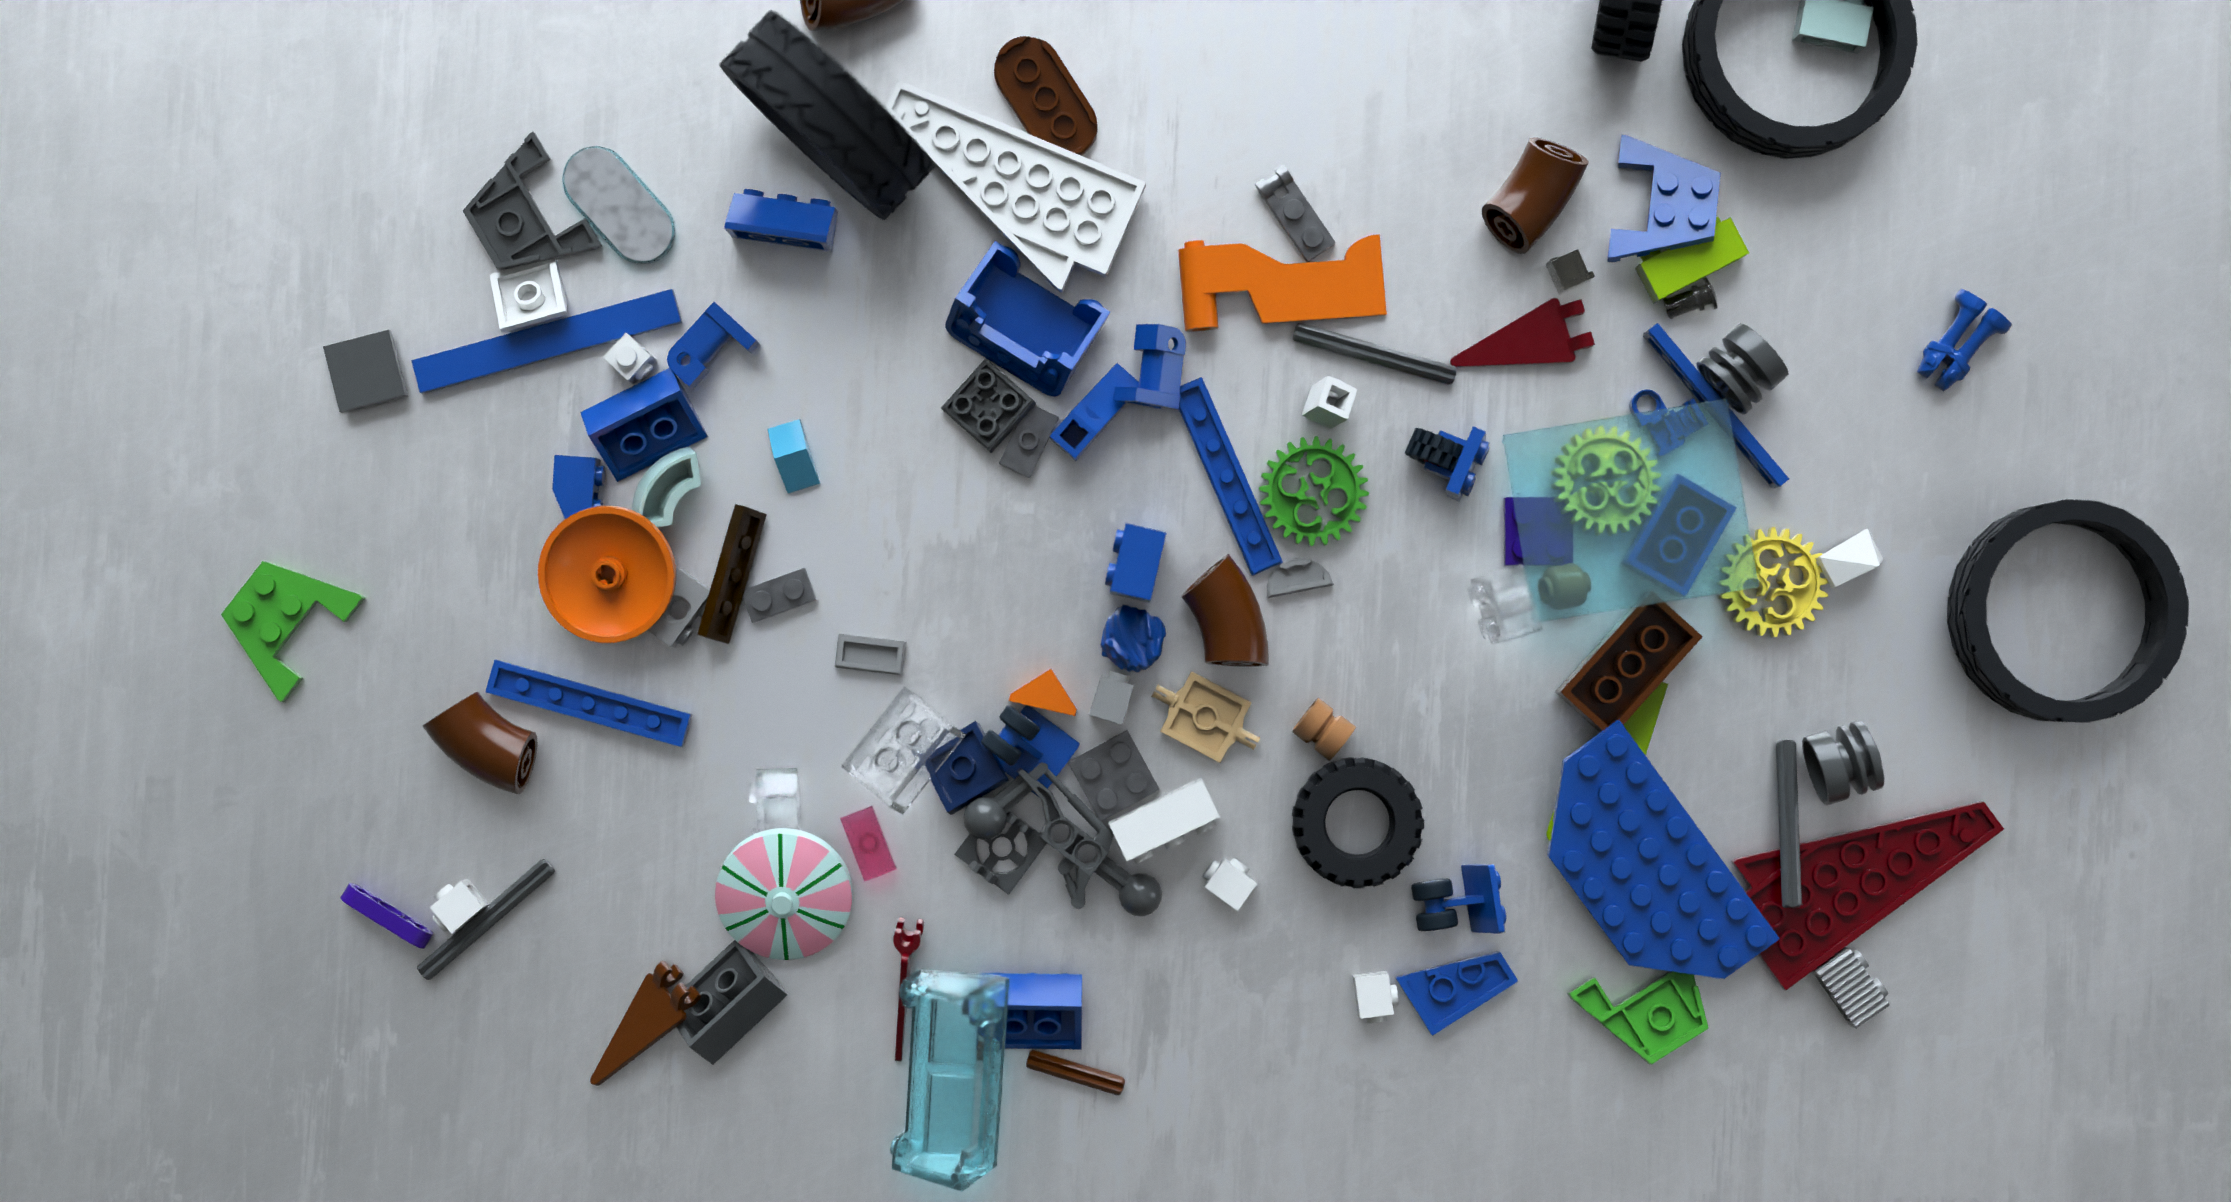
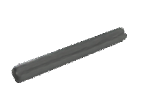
[1293,323,1457,384]
[1776,740,1802,908]
[417,859,555,980]

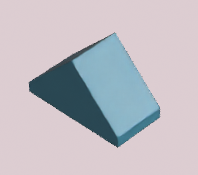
[768,419,820,494]

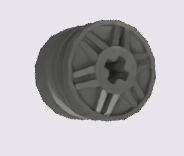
[1696,323,1789,415]
[1802,720,1884,805]

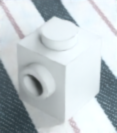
[603,333,657,384]
[1302,376,1358,429]
[1203,857,1258,911]
[430,879,489,934]
[1352,971,1399,1024]

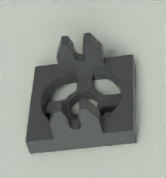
[954,810,1047,895]

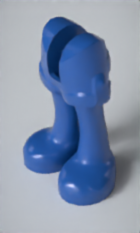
[1917,289,2012,392]

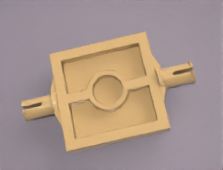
[1151,671,1260,763]

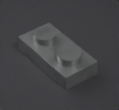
[743,568,817,623]

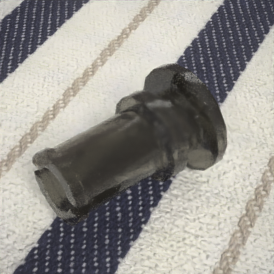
[1663,277,1717,319]

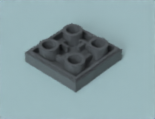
[323,330,408,413]
[941,358,1037,453]

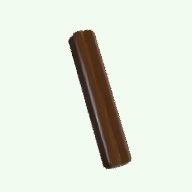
[1026,1050,1125,1096]

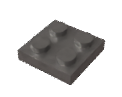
[1068,730,1160,821]

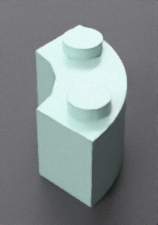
[632,447,701,527]

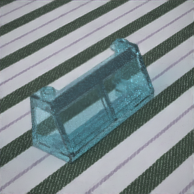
[890,969,1010,1192]

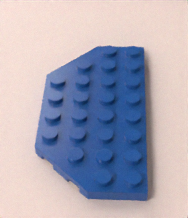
[1547,720,1780,979]

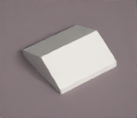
[490,258,567,332]

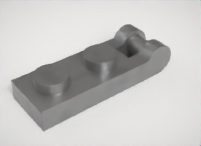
[1255,165,1336,263]

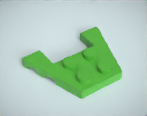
[221,561,365,702]
[1567,971,1709,1064]

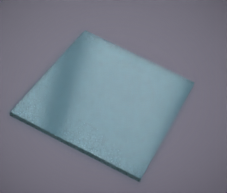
[1502,399,1759,623]

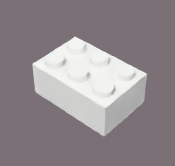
[1109,778,1220,864]

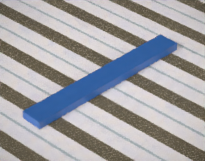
[411,289,682,394]

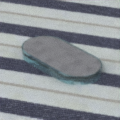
[562,146,675,264]

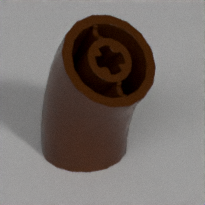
[800,0,905,31]
[1482,137,1589,254]
[1181,554,1269,667]
[423,691,538,794]

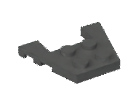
[463,132,602,270]

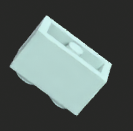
[1792,0,1874,54]

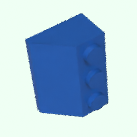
[724,189,838,252]
[580,368,708,482]
[978,972,1082,1050]

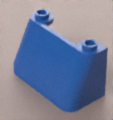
[945,241,1110,397]

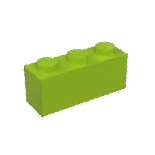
[1635,216,1749,304]

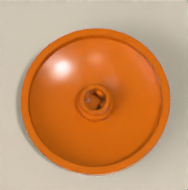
[538,505,676,643]

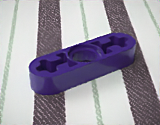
[340,883,433,949]

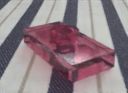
[840,806,897,882]

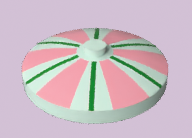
[715,828,853,960]

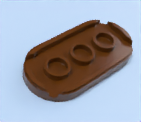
[994,36,1097,156]

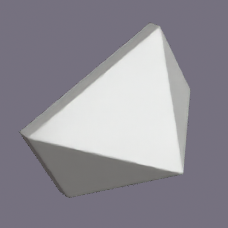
[1816,529,1884,588]

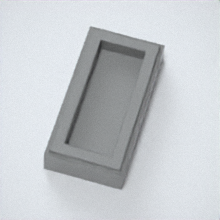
[835,634,906,675]

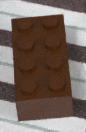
[1555,591,1703,733]

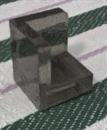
[1545,249,1595,295]

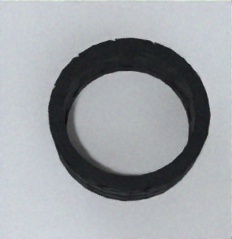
[1682,0,1918,159]
[719,10,935,220]
[1947,499,2189,723]

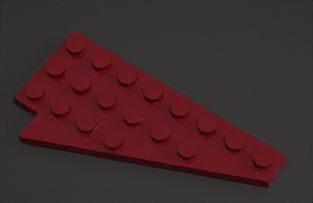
[1731,801,2004,990]

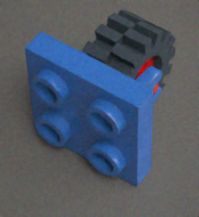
[1405,426,1490,502]

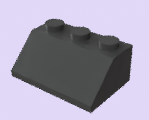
[677,940,787,1065]

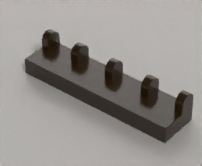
[697,504,767,644]

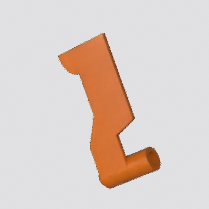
[1178,234,1387,332]

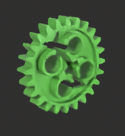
[1258,436,1369,547]

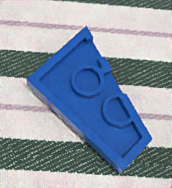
[1395,951,1518,1036]

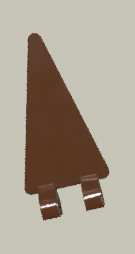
[590,960,701,1086]

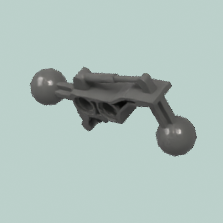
[963,762,1162,916]

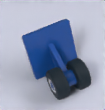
[981,705,1080,797]
[1411,864,1506,934]

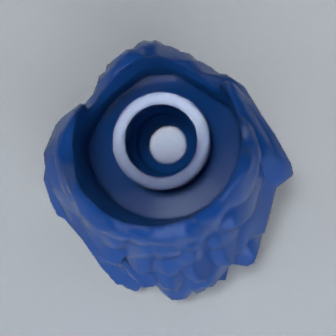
[1100,604,1166,673]

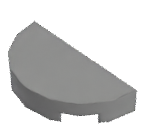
[1267,558,1334,598]

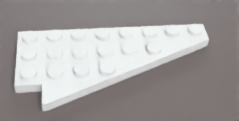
[885,80,1146,293]

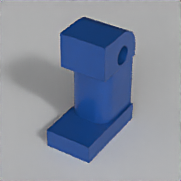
[667,302,760,389]
[1113,324,1186,409]

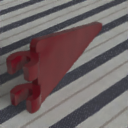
[1450,298,1595,367]
[893,917,924,1062]

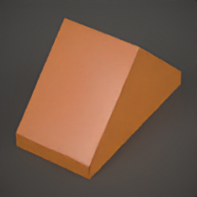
[1009,669,1077,716]

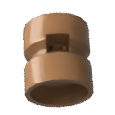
[1292,698,1356,761]

